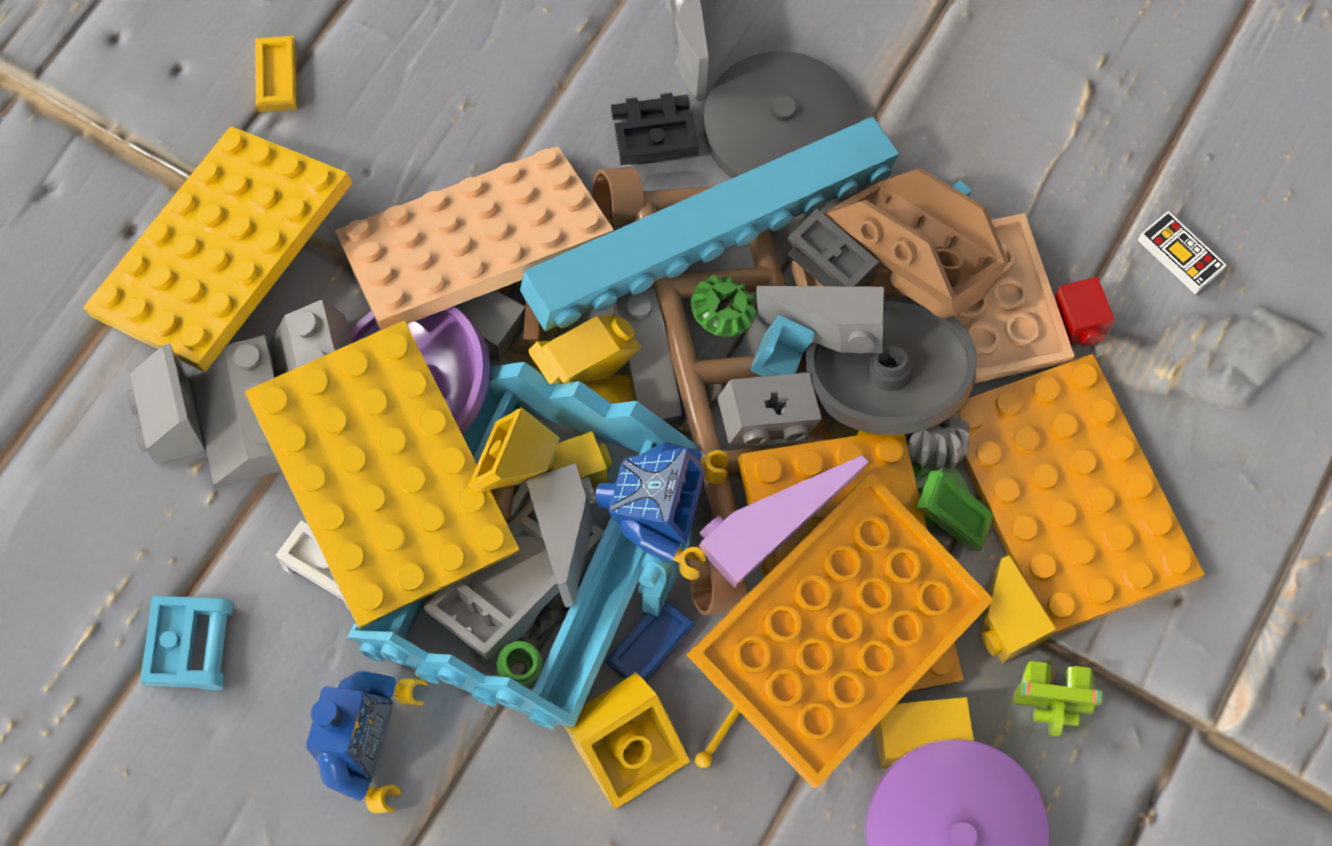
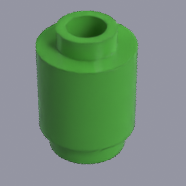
[497,641,542,690]

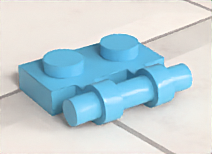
[638,526,692,617]

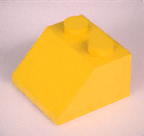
[564,673,690,809]

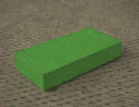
[916,470,994,551]

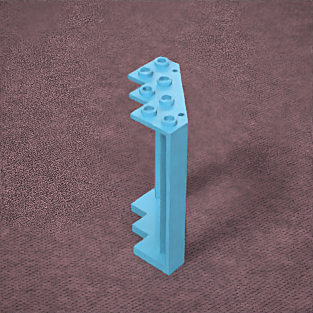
[347,362,698,730]

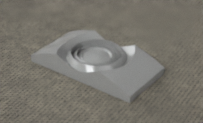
[666,0,709,100]
[424,501,604,659]

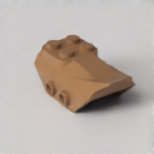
[823,168,1008,318]

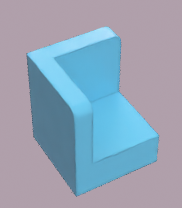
[750,315,815,377]

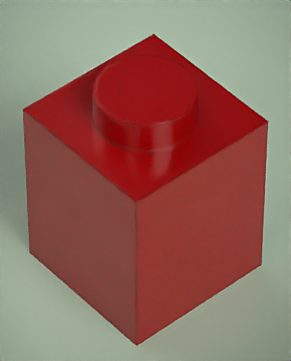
[1054,276,1115,346]

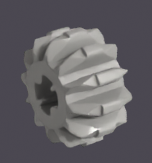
[904,412,970,470]

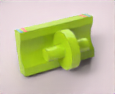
[1013,661,1102,737]

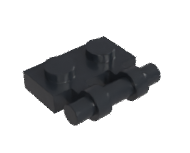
[610,92,699,165]

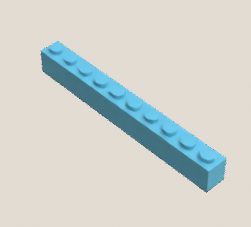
[520,116,899,331]

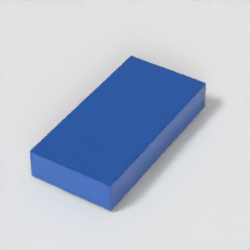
[606,599,695,683]

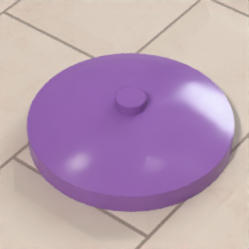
[349,306,490,435]
[864,739,1049,846]

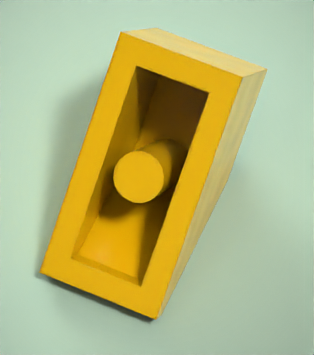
[540,315,642,383]
[468,408,560,492]
[980,555,1055,664]

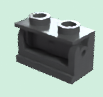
[787,208,879,287]

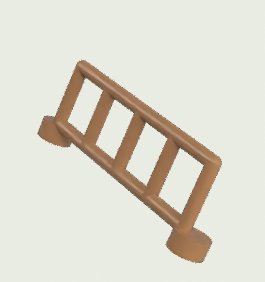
[592,167,831,615]

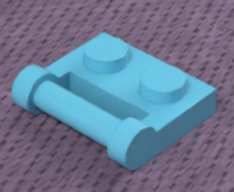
[140,596,233,690]

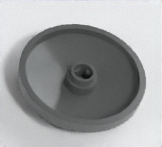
[703,51,861,178]
[806,296,977,435]

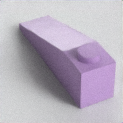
[699,456,868,588]

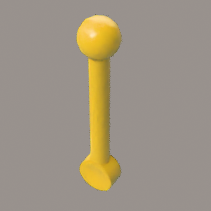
[695,706,741,769]

